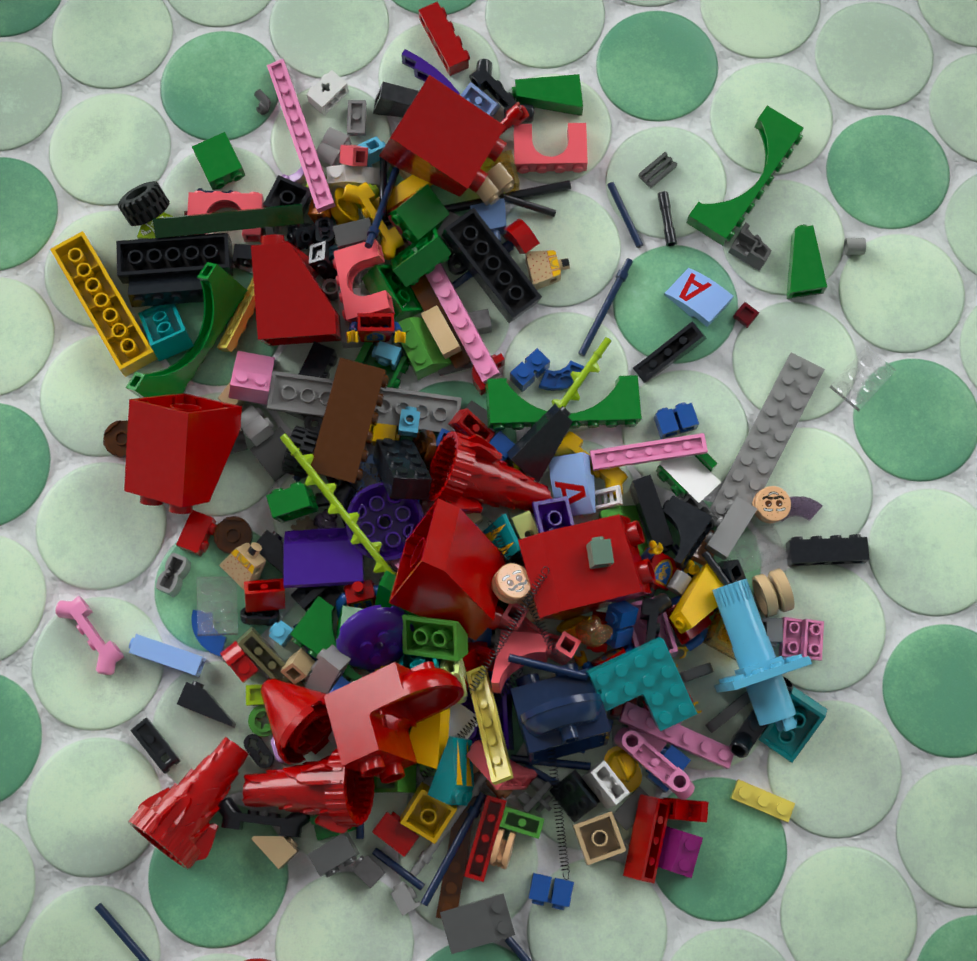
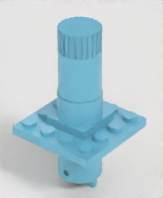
[712,579,812,731]

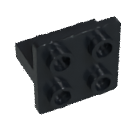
[291,585,342,612]
[549,769,601,823]

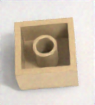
[572,811,626,865]

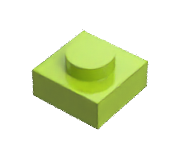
[246,684,264,706]

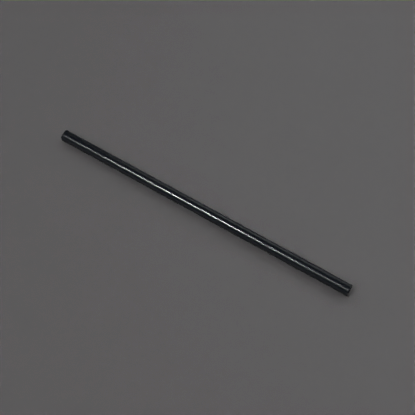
[370,180,571,226]

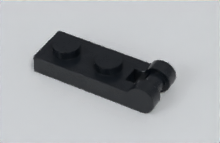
[130,717,181,774]

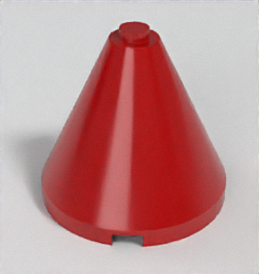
[261,679,333,765]

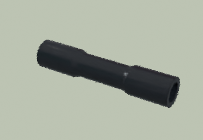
[657,191,677,246]

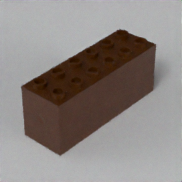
[311,358,389,485]

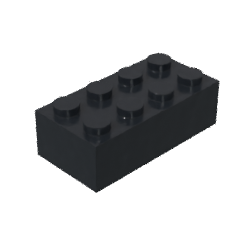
[373,438,432,500]

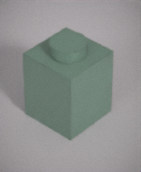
[586,536,614,569]

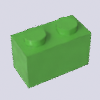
[499,806,545,839]

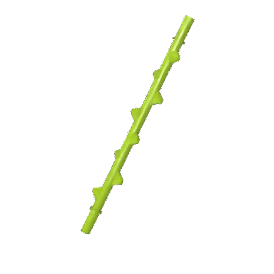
[512,337,612,471]
[280,433,396,575]

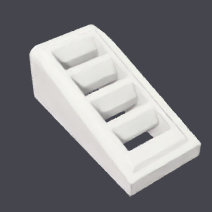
[595,485,623,513]

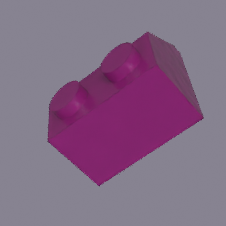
[658,826,703,878]

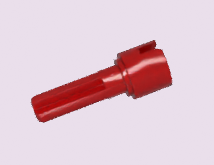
[500,102,529,133]

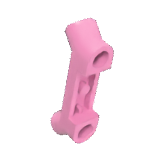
[55,596,124,675]
[614,727,695,800]

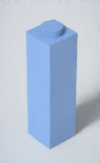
[129,634,206,677]

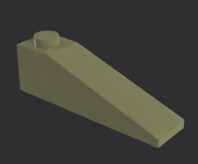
[237,627,305,687]

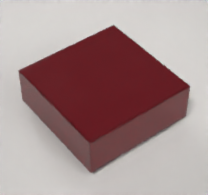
[733,302,760,328]

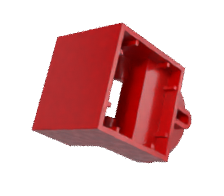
[324,661,464,783]

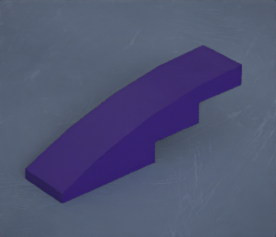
[401,49,460,95]

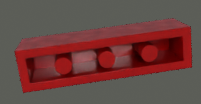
[418,1,470,76]
[623,794,671,883]
[464,795,506,882]

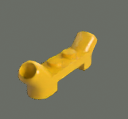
[343,182,404,260]
[554,431,628,499]

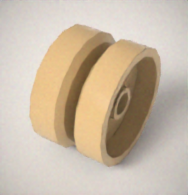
[752,568,795,618]

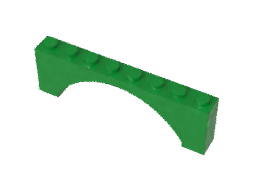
[686,105,804,246]
[125,262,248,398]
[485,375,642,431]
[290,596,412,727]

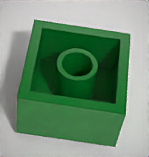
[266,482,319,523]

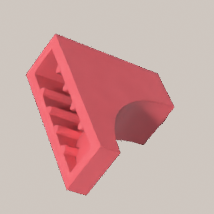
[491,630,553,693]
[466,740,538,790]

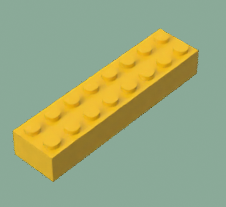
[50,231,158,377]

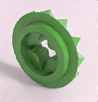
[248,705,272,737]

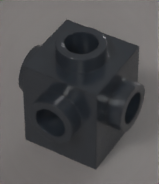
[287,222,317,250]

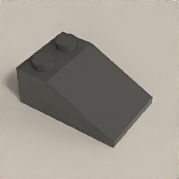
[440,893,515,954]

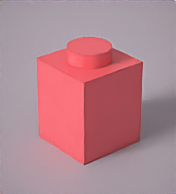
[339,145,368,166]

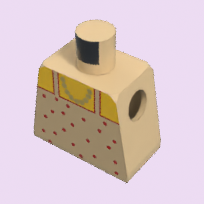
[525,250,570,290]
[219,542,266,590]

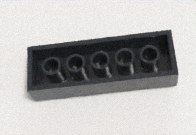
[442,208,542,323]
[116,233,233,284]

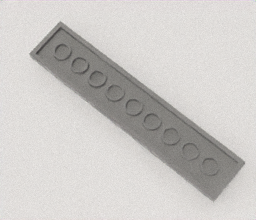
[710,352,825,518]
[267,371,462,434]

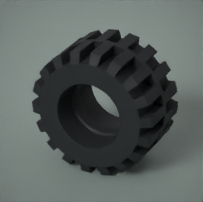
[118,181,170,226]
[282,426,319,479]

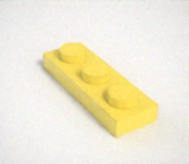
[730,779,795,823]

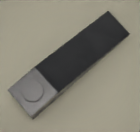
[633,321,707,383]

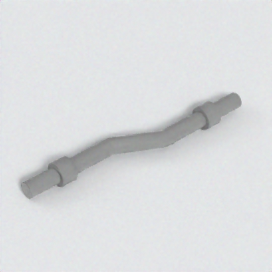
[410,773,487,876]

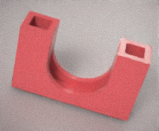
[513,123,588,174]
[187,191,265,242]
[332,239,395,324]
[497,603,581,665]

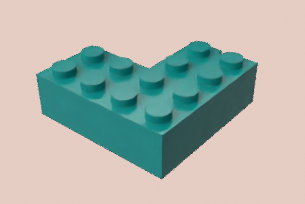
[587,637,697,731]

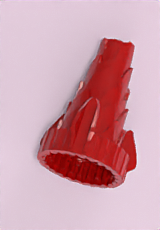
[428,431,552,514]
[128,737,249,870]
[242,748,375,833]

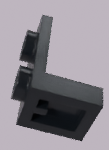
[309,241,338,280]

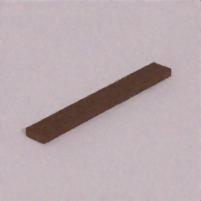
[395,238,472,370]

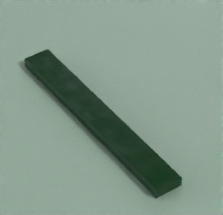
[153,204,304,238]

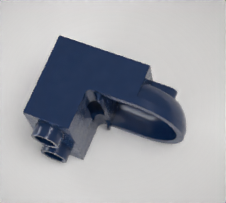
[510,663,611,766]

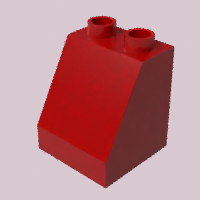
[379,75,507,197]
[251,234,341,346]
[124,393,242,514]
[389,498,506,640]
[518,514,656,620]

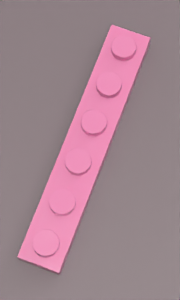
[590,433,708,471]
[618,702,734,769]

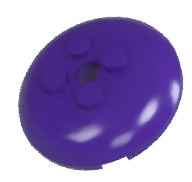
[345,483,424,561]
[336,605,414,670]

